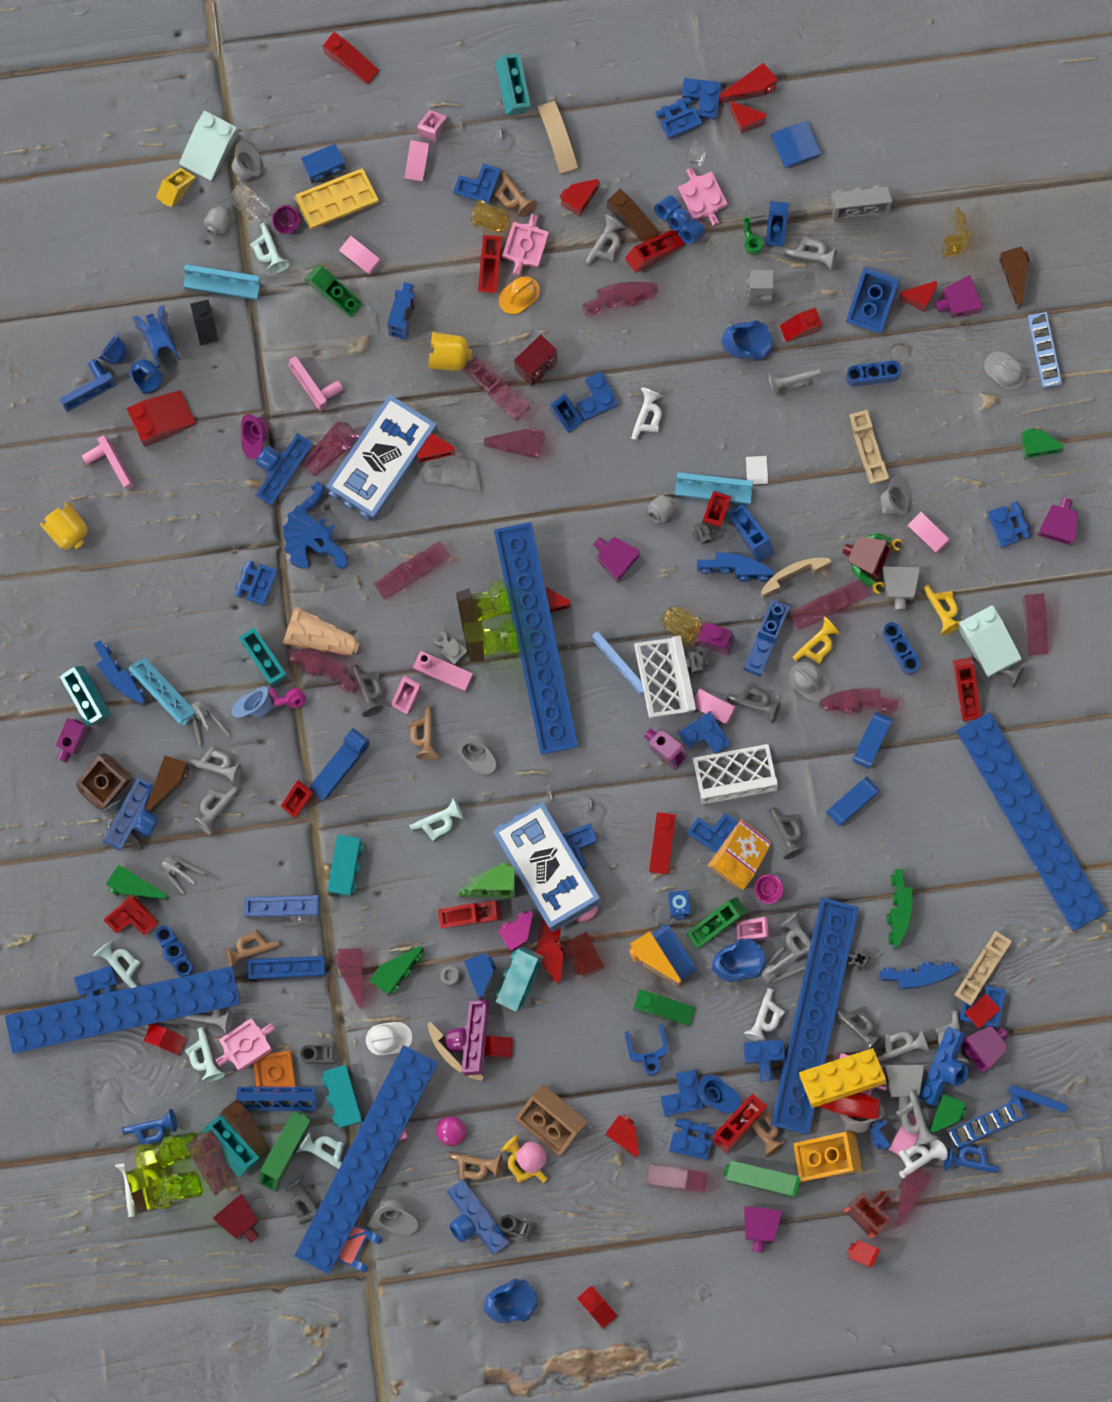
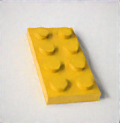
[295,168,379,230]
[799,1048,886,1108]

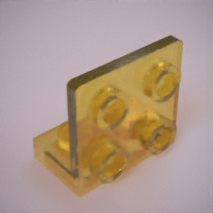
[941,207,970,258]

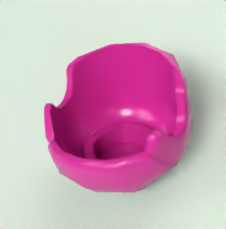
[754,874,784,904]
[436,1116,466,1146]

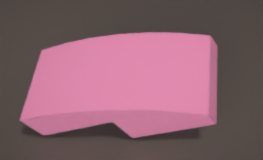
[404,140,429,181]
[339,236,381,275]
[908,512,950,554]
[694,689,736,724]
[888,1113,919,1156]

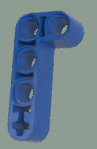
[309,728,370,802]

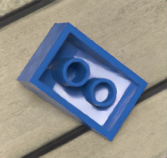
[846,266,902,334]

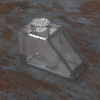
[229,182,272,224]

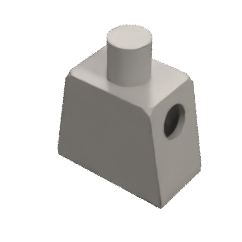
[882,567,919,611]
[885,1065,923,1109]

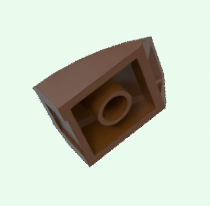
[76,753,132,810]

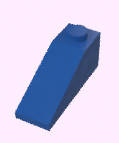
[727,504,775,562]

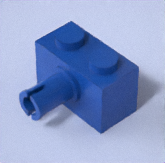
[743,1039,785,1082]

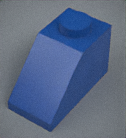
[765,201,789,247]

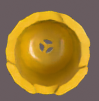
[428,332,472,371]
[40,502,88,550]

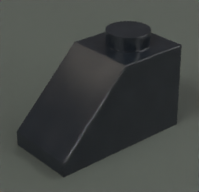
[190,299,219,345]

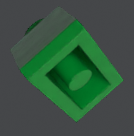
[1020,428,1064,459]
[929,1094,967,1134]

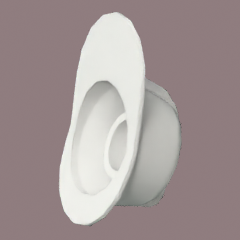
[366,1022,412,1055]

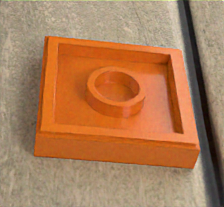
[253,1050,296,1087]

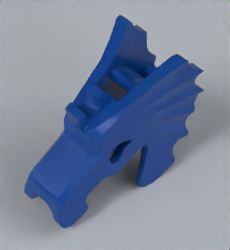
[131,305,181,369]
[283,505,348,569]

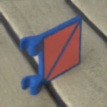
[337,1224,382,1273]

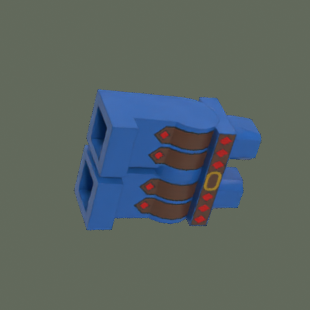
[387,282,416,340]

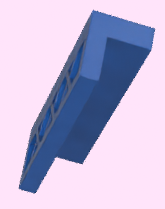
[236,1087,316,1111]

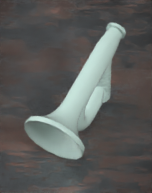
[250,223,290,273]
[409,798,463,841]
[93,940,141,988]
[185,1028,225,1082]
[296,1132,345,1169]

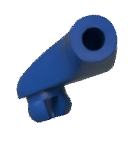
[300,482,325,513]

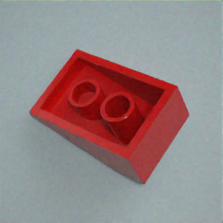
[126,390,196,447]

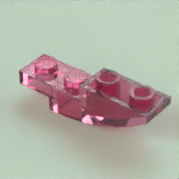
[583,282,657,316]
[463,356,530,421]
[287,649,359,693]
[819,688,899,714]

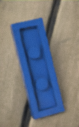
[60,359,116,412]
[1008,1084,1067,1113]

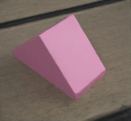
[418,110,447,143]
[391,675,422,714]
[736,917,768,941]

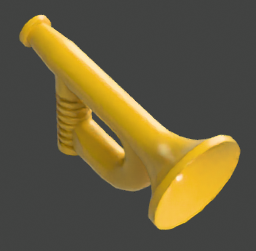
[923,585,960,636]
[792,617,840,664]
[500,1134,548,1184]

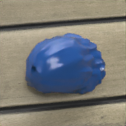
[721,320,774,361]
[712,938,767,982]
[484,1279,538,1323]

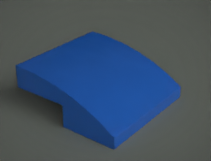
[770,121,822,168]

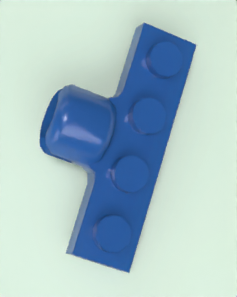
[255,433,313,506]
[102,776,158,851]
[918,1026,968,1106]
[446,1179,510,1255]

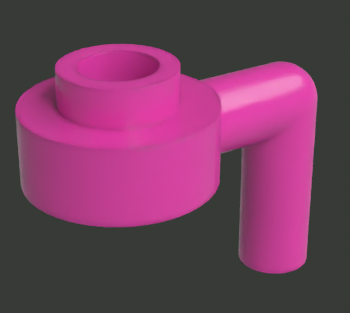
[268,688,306,708]

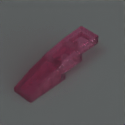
[374,541,451,599]
[789,579,869,630]

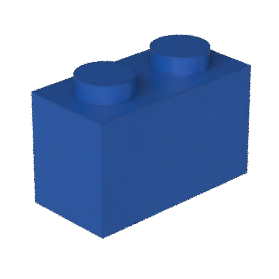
[301,143,345,183]

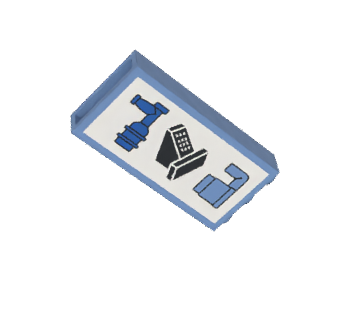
[326,394,437,521]
[493,802,602,933]

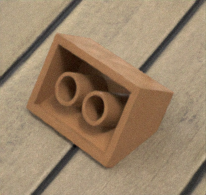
[515,1084,588,1157]

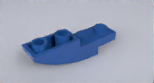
[697,552,774,582]
[743,600,789,677]
[94,640,147,706]
[879,962,959,989]

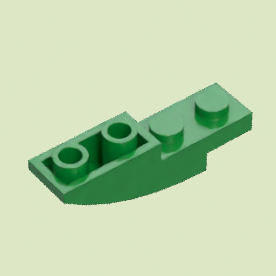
[886,869,912,949]

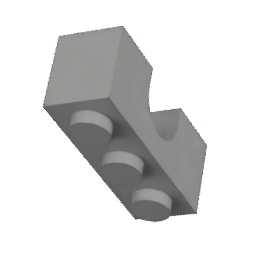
[745,270,773,305]

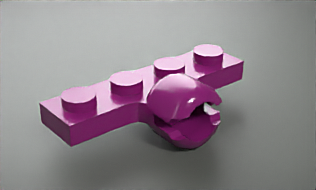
[446,1000,490,1076]

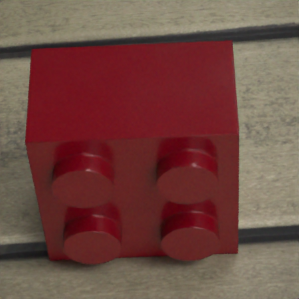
[514,334,557,386]

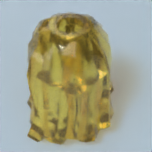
[471,200,510,233]
[662,606,701,644]

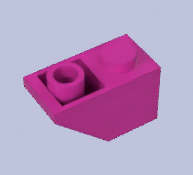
[498,910,533,953]

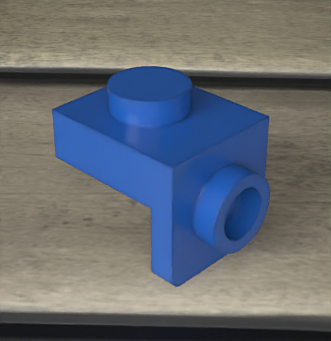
[869,1119,890,1151]

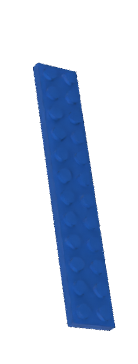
[494,522,578,755]
[956,712,1106,932]
[770,898,859,1135]
[5,966,241,1054]
[294,1045,438,1274]

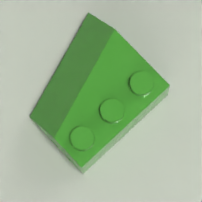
[457,863,516,898]

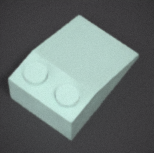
[179,111,239,182]
[959,605,1021,677]

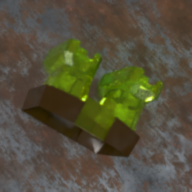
[456,580,520,663]
[124,1132,203,1214]

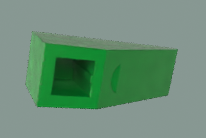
[304,266,363,317]
[369,946,424,996]

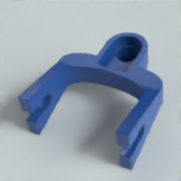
[625,1024,668,1076]

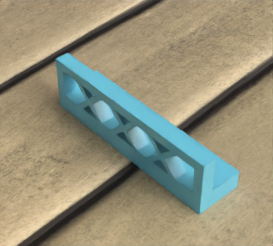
[183,264,261,300]
[675,472,753,505]
[129,658,196,726]

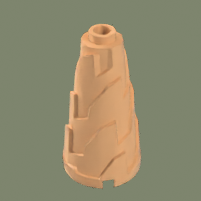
[283,607,359,655]

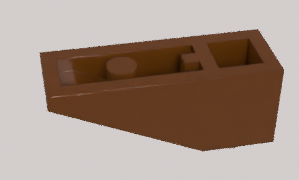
[607,188,660,242]
[999,246,1030,310]
[146,755,190,813]
[219,1100,270,1159]

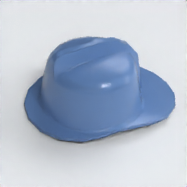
[231,687,275,718]

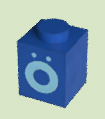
[668,890,690,920]

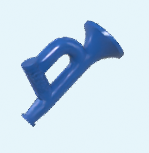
[122,1109,177,1145]
[943,1145,999,1173]

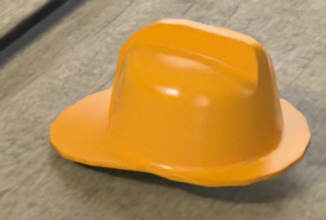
[499,276,540,314]

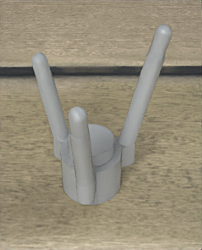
[191,700,231,746]
[160,855,206,894]
[760,947,805,984]

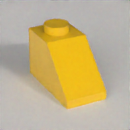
[156,167,195,207]

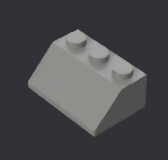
[831,185,892,220]

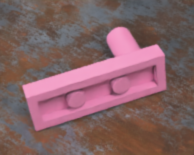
[288,356,343,411]
[82,435,135,490]
[413,651,473,692]

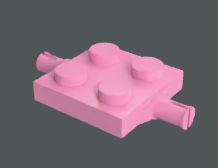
[678,167,728,226]
[502,214,549,276]
[216,1018,275,1072]

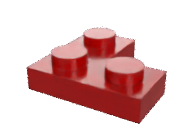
[103,894,159,935]

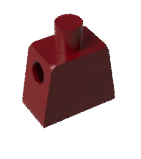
[213,1194,260,1243]

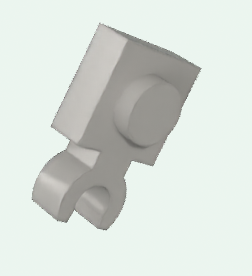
[433,632,467,665]

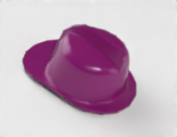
[241,414,269,459]

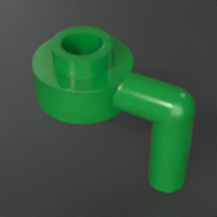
[743,217,763,255]

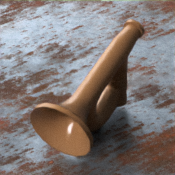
[493,170,538,217]
[408,706,439,760]
[225,929,280,969]
[752,1109,784,1158]
[448,1152,503,1180]

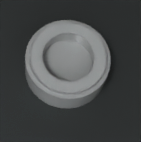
[440,966,460,986]

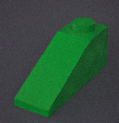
[106,864,169,901]
[686,897,748,949]
[633,989,695,1026]

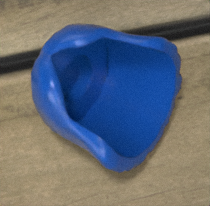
[130,359,163,394]

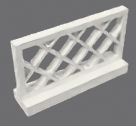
[634,636,696,718]
[693,744,778,805]

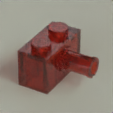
[564,931,604,978]
[844,1191,891,1238]

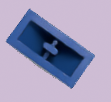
[550,393,583,433]

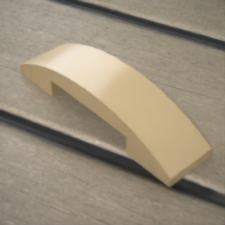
[537,101,578,175]
[849,410,889,484]
[761,558,831,599]
[954,931,1012,1006]
[428,1022,485,1082]

